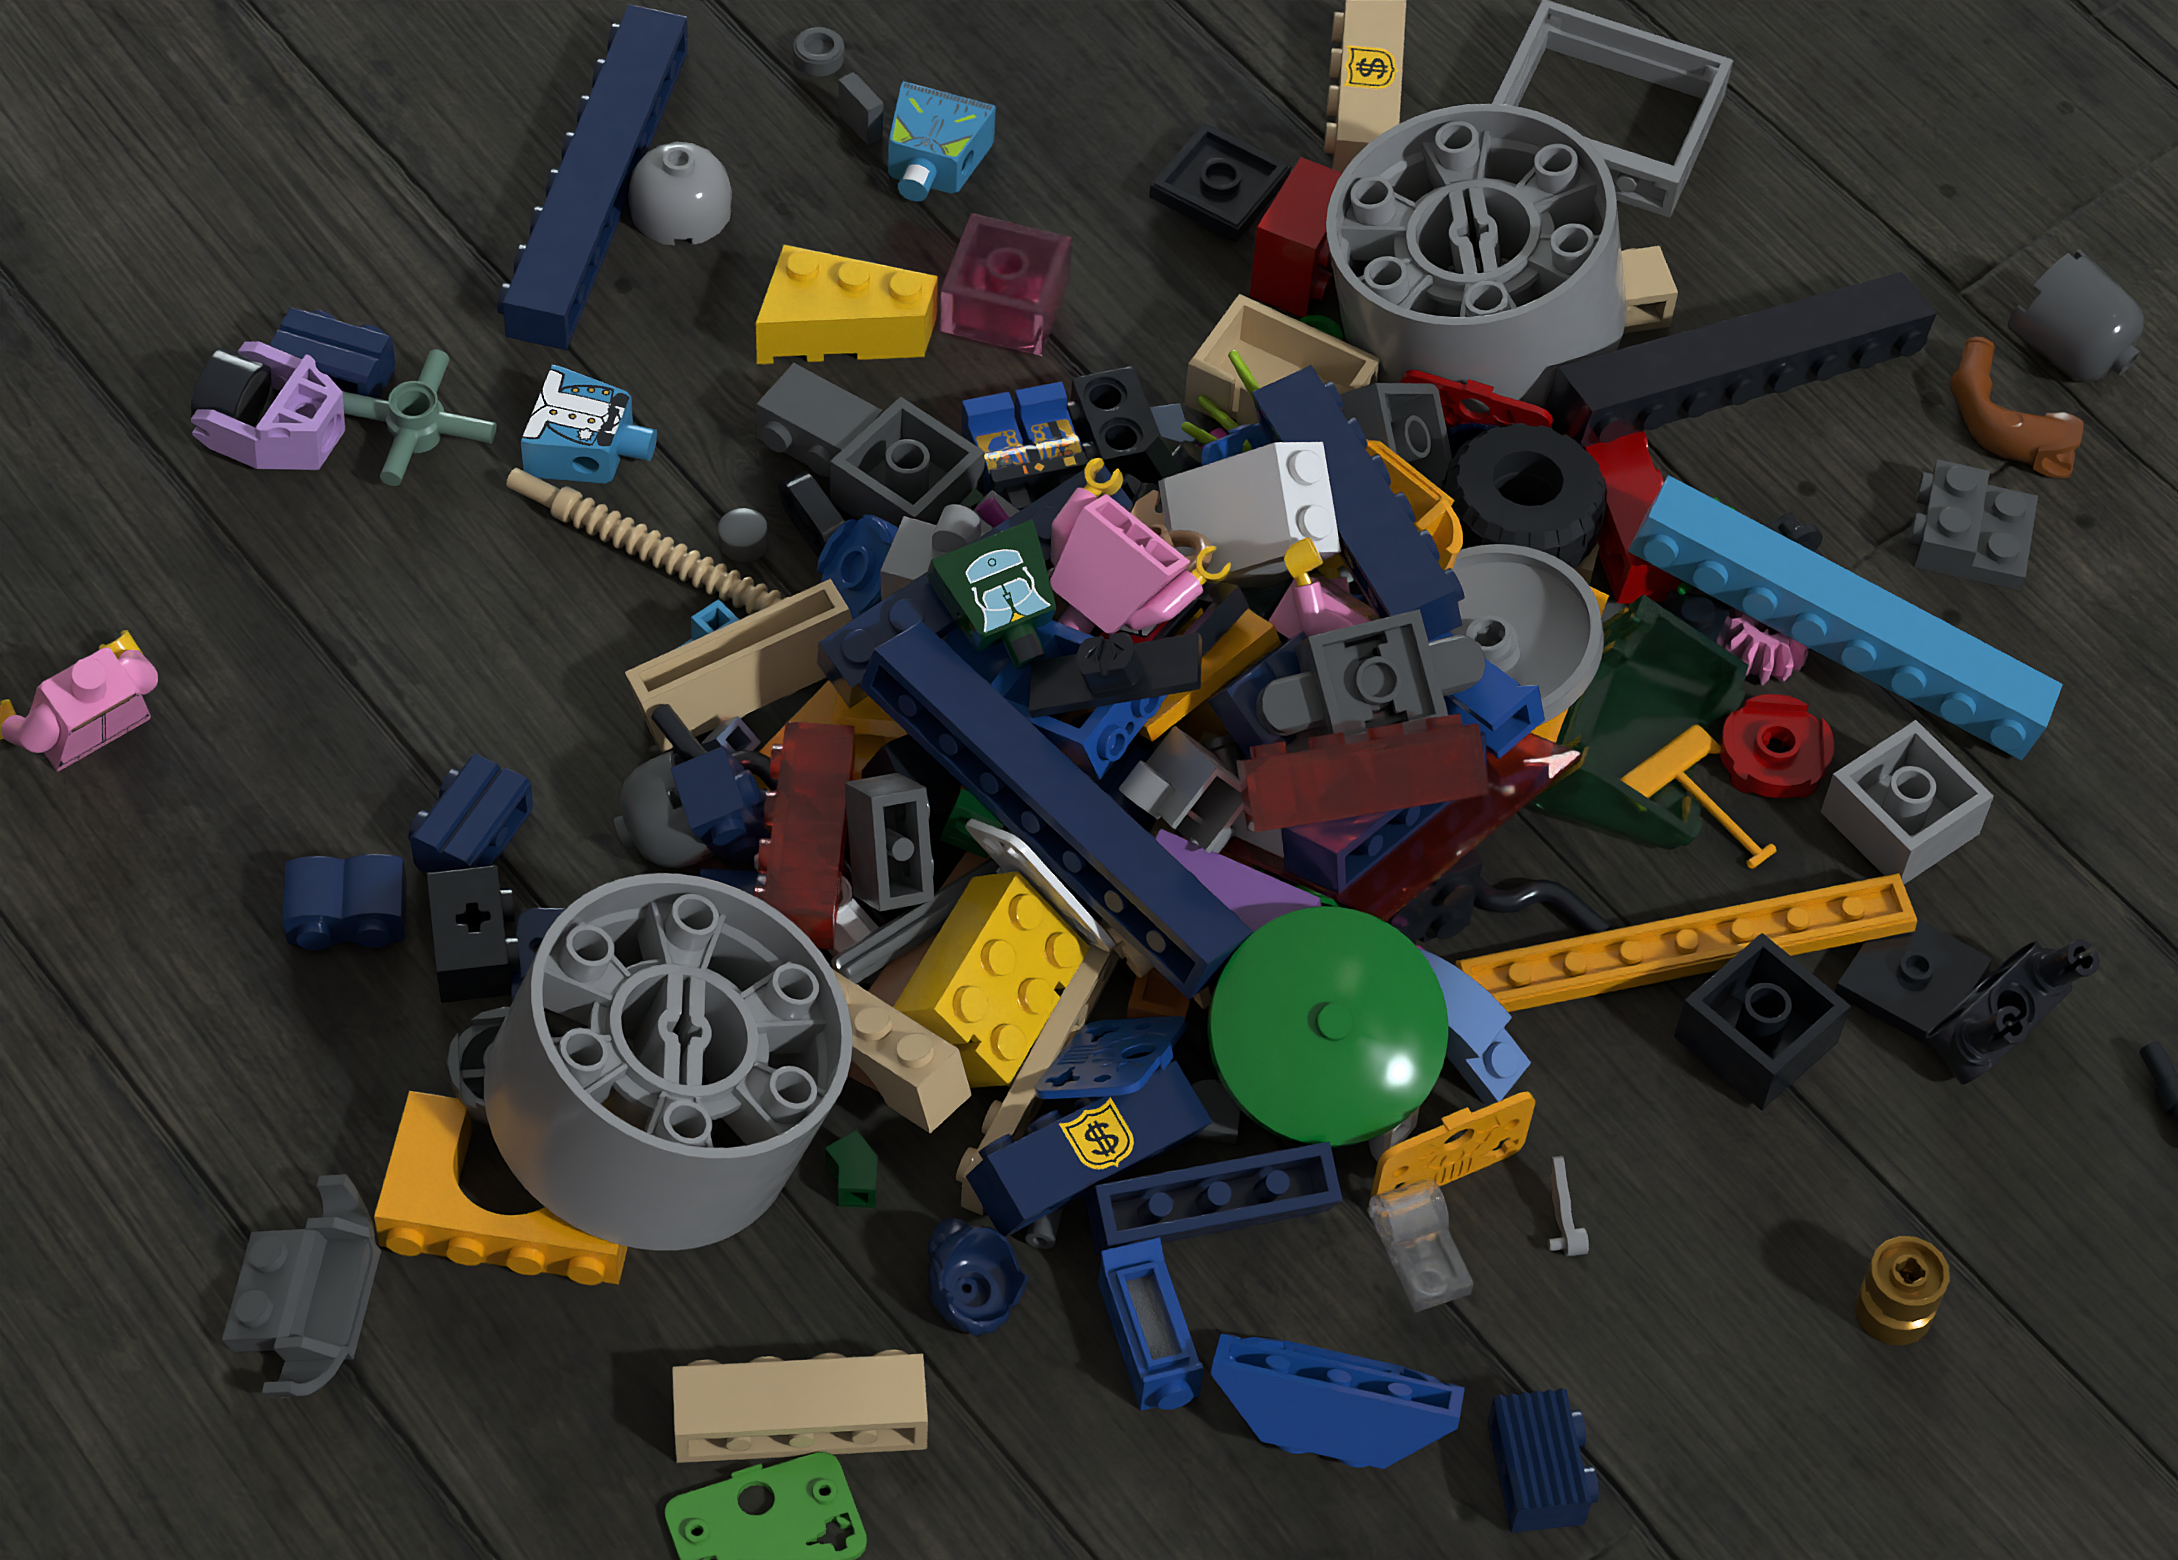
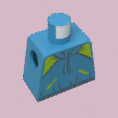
[888,81,996,201]

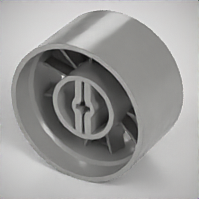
[1326,104,1627,413]
[484,873,853,1251]

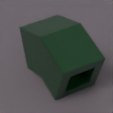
[825,1130,878,1208]

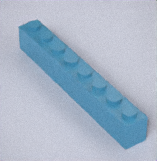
[1628,475,2063,761]

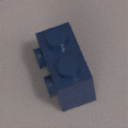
[670,746,779,864]

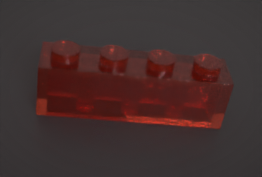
[1236,713,1490,832]
[753,721,856,950]

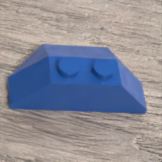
[1211,1334,1465,1469]

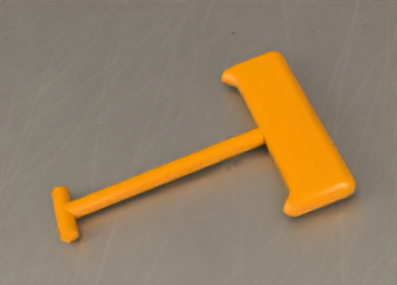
[1619,725,1776,870]

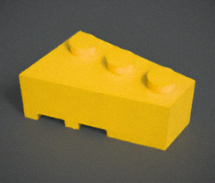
[756,245,938,364]

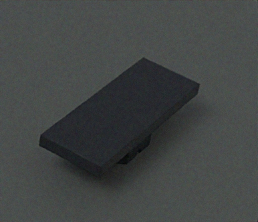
[1028,632,1202,718]

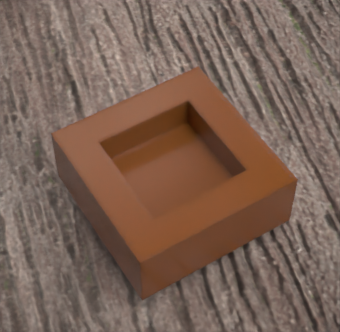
[1126,967,1193,1021]

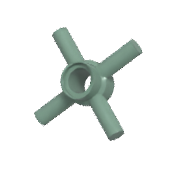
[342,349,497,486]

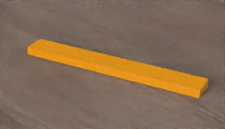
[1455,873,1918,1012]

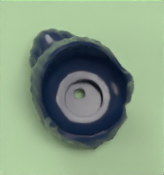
[927,1218,1029,1337]

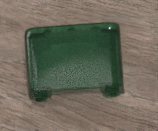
[1526,594,1749,850]

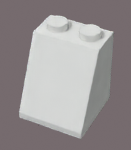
[1158,442,1341,588]

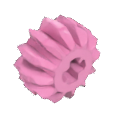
[1721,609,1809,686]

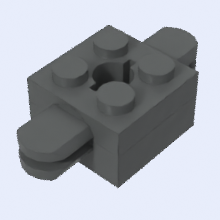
[1255,609,1485,759]

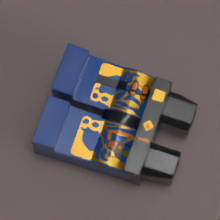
[961,381,1088,511]

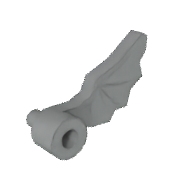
[1548,1156,1589,1257]

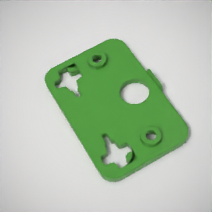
[665,1452,867,1560]

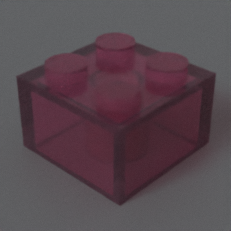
[940,213,1073,356]

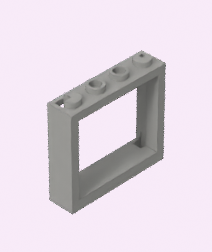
[1492,0,1733,218]

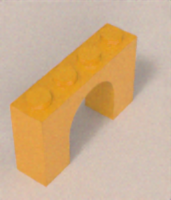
[374,1091,628,1285]

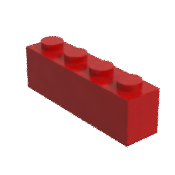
[1563,430,1683,604]

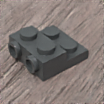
[1908,459,2038,591]

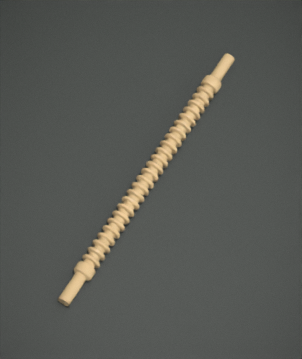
[506,468,789,615]

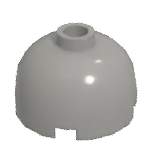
[628,142,732,246]

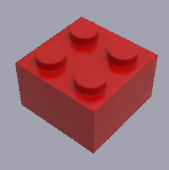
[1249,157,1342,317]

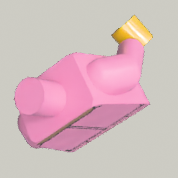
[0,630,158,772]

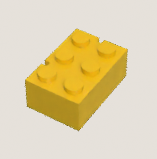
[893,871,1090,1088]

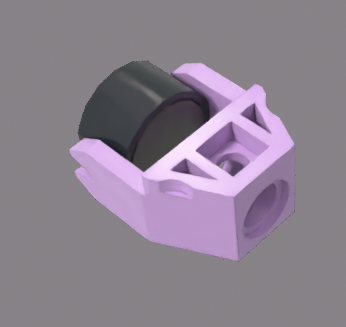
[191,342,345,470]

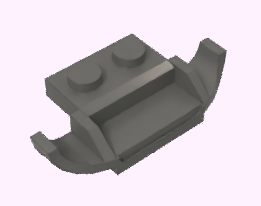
[222,1174,381,1399]

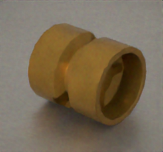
[1855,1236,1950,1346]

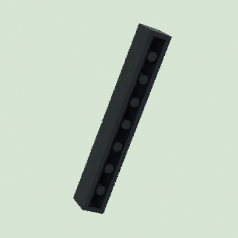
[1545,272,1937,448]

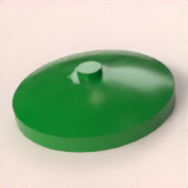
[1208,906,1448,1148]

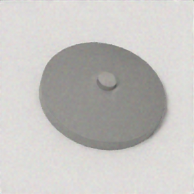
[1450,544,1604,726]

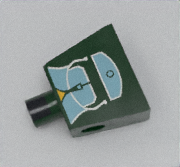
[926,519,1056,670]

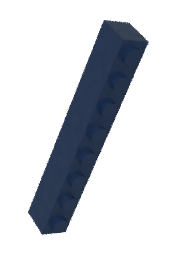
[497,4,688,350]
[859,621,1253,999]

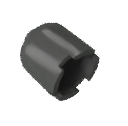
[2008,249,2145,382]

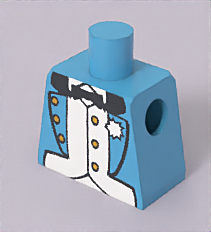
[521,365,657,484]

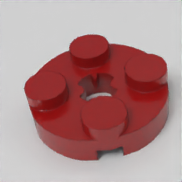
[1719,694,1835,798]

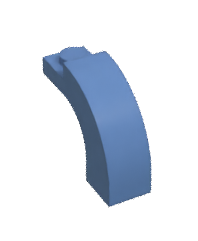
[1417,947,1531,1104]

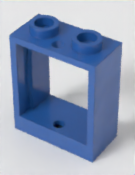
[990,620,1168,780]

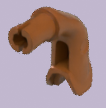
[1950,337,2084,479]

